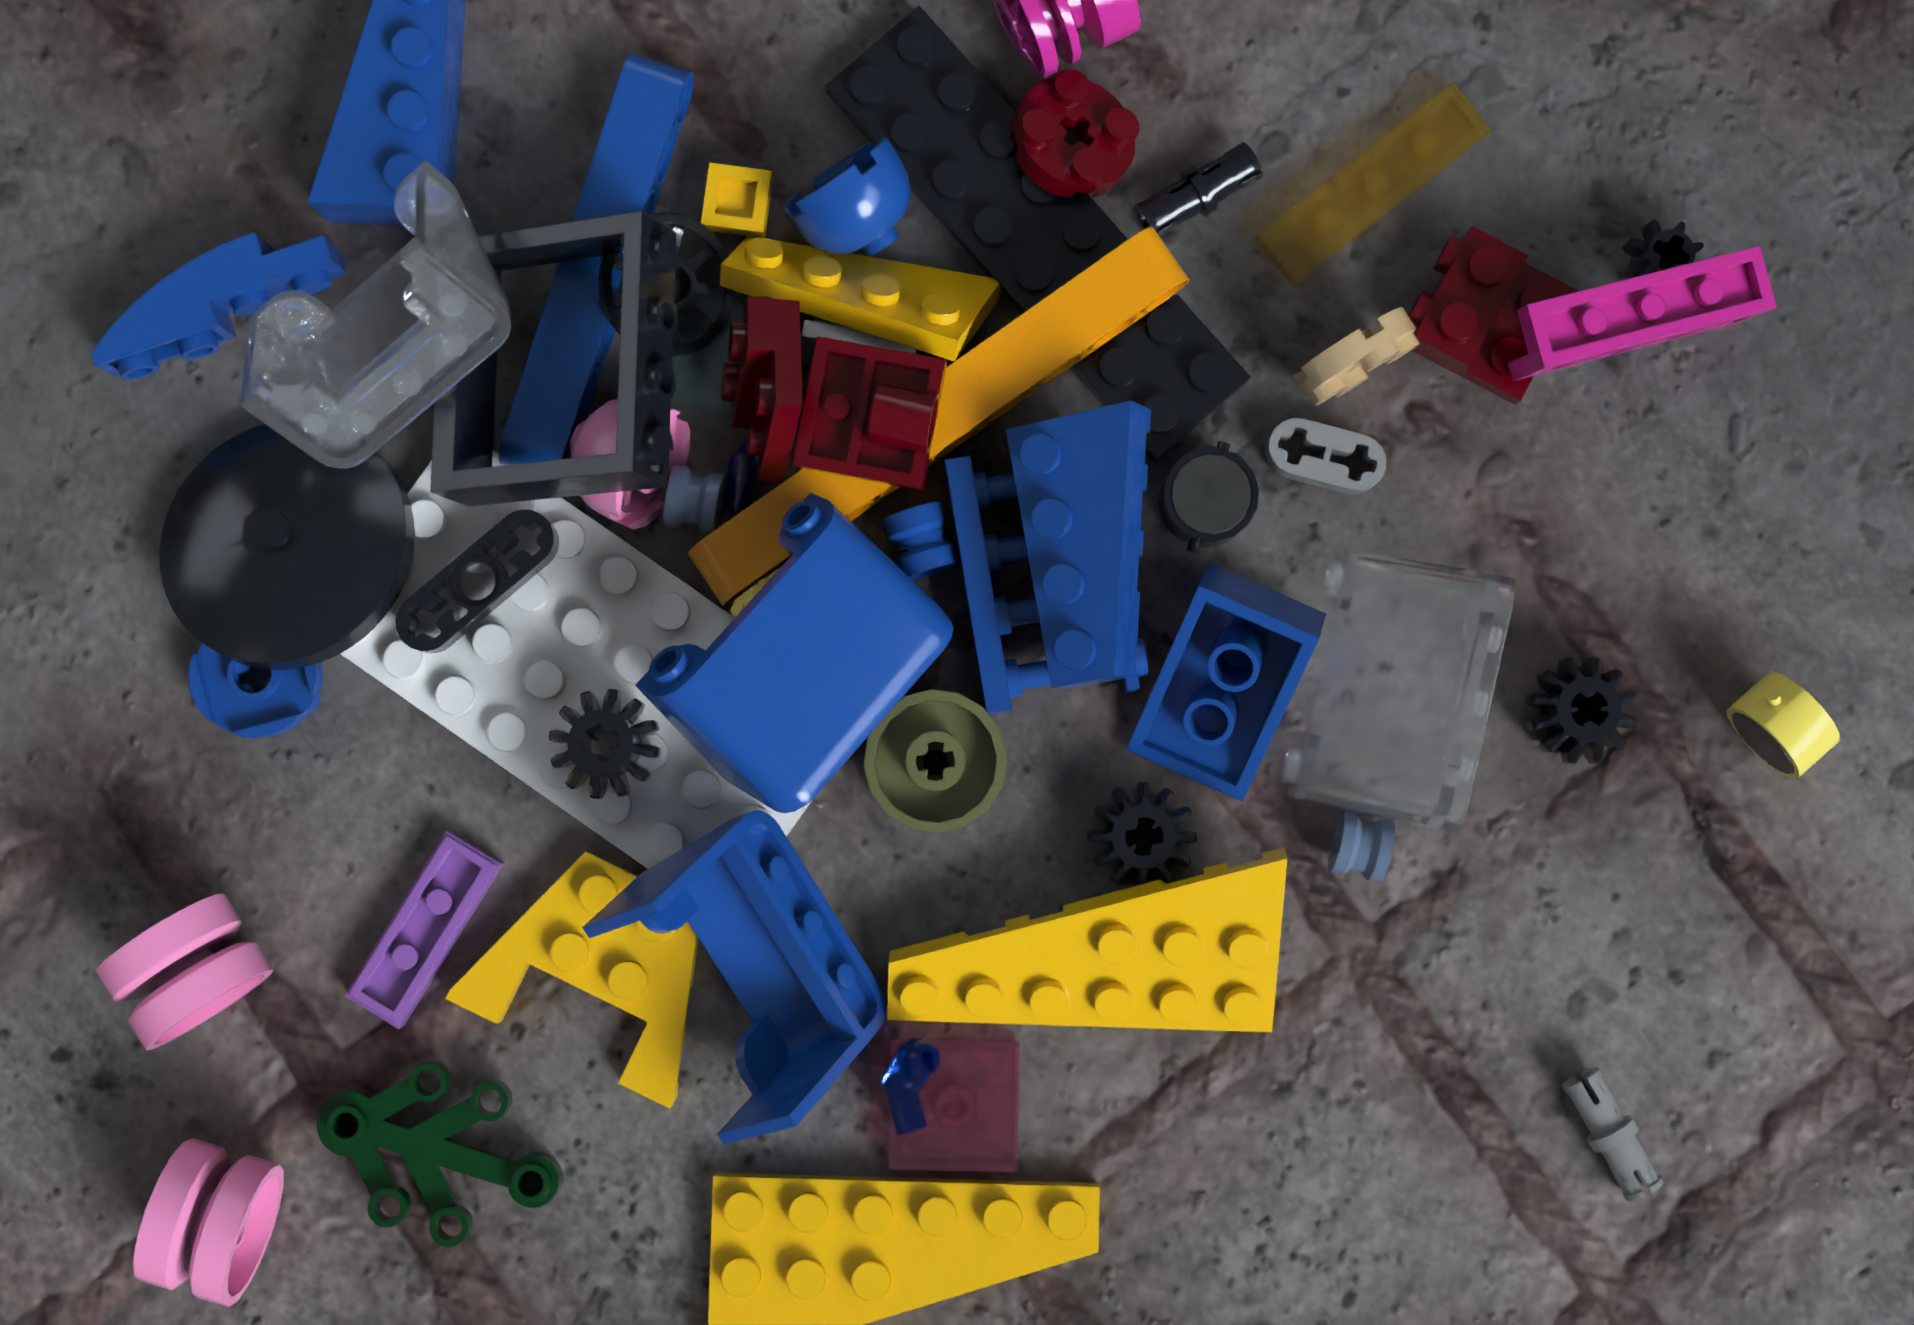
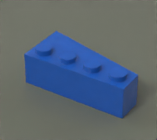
[307,0,466,228]
[1006,401,1151,688]

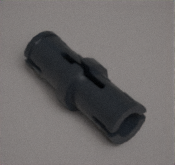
[1135,142,1263,237]

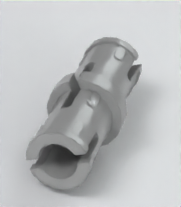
[1562,1067,1664,1202]

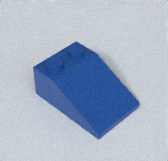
[1126,563,1326,802]

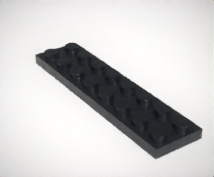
[825,5,1251,463]

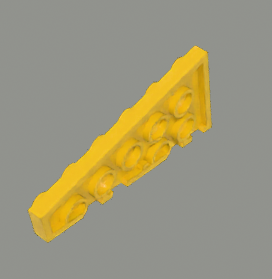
[887,847,1287,1032]
[708,1172,1100,1325]

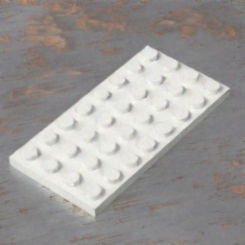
[340,450,814,869]

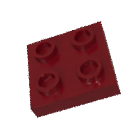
[793,336,947,491]

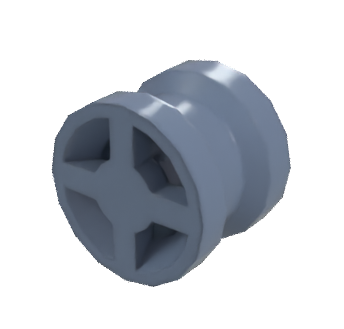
[663,464,727,535]
[1328,810,1395,883]

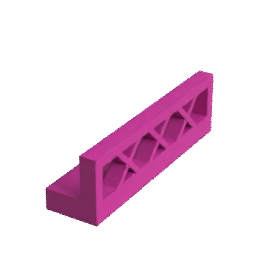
[1507,246,1777,382]

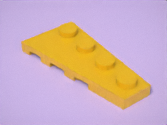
[720,235,1001,362]

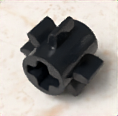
[1620,219,1704,278]

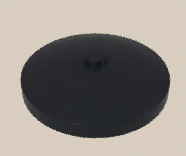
[159,419,415,670]

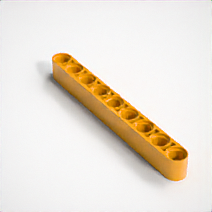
[687,226,1190,607]

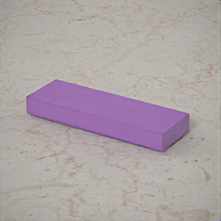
[344,830,504,1029]

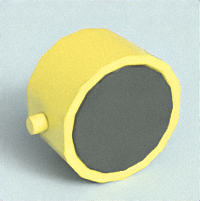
[1727,671,1840,779]

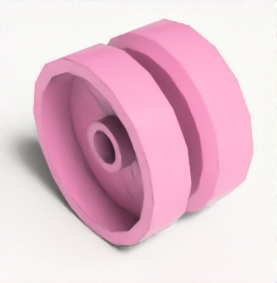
[96,893,273,1051]
[133,1138,284,1307]

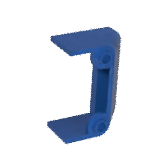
[582,811,886,1144]

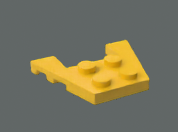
[445,851,699,1109]

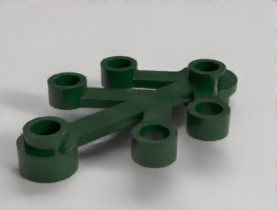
[317,1061,563,1247]

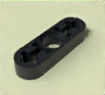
[396,510,559,653]

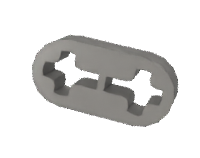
[1265,418,1387,495]

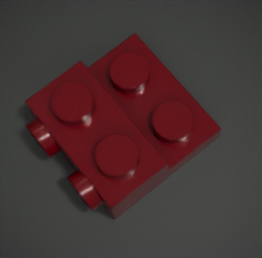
[1408,226,1578,405]
[720,296,802,483]

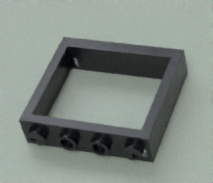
[430,211,680,506]

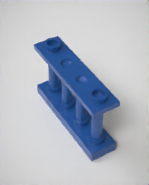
[945,456,1148,716]

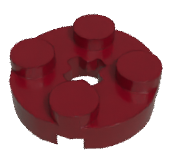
[1010,69,1140,198]

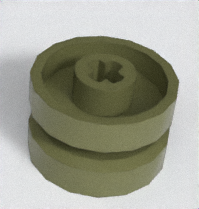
[863,689,1007,833]

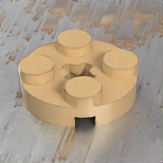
[1292,307,1420,406]

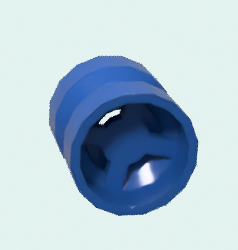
[882,502,961,581]

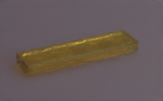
[1255,82,1492,287]

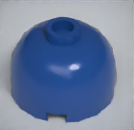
[782,135,911,257]

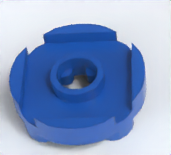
[188,643,323,739]

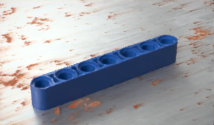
[499,53,694,465]

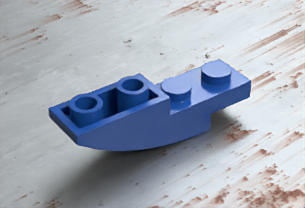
[91,232,347,380]

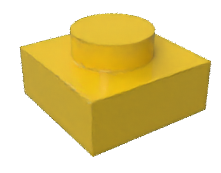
[701,162,774,238]

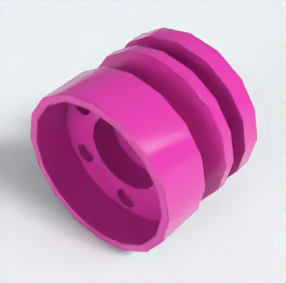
[992,0,1141,78]

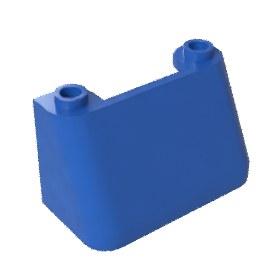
[635,493,953,813]

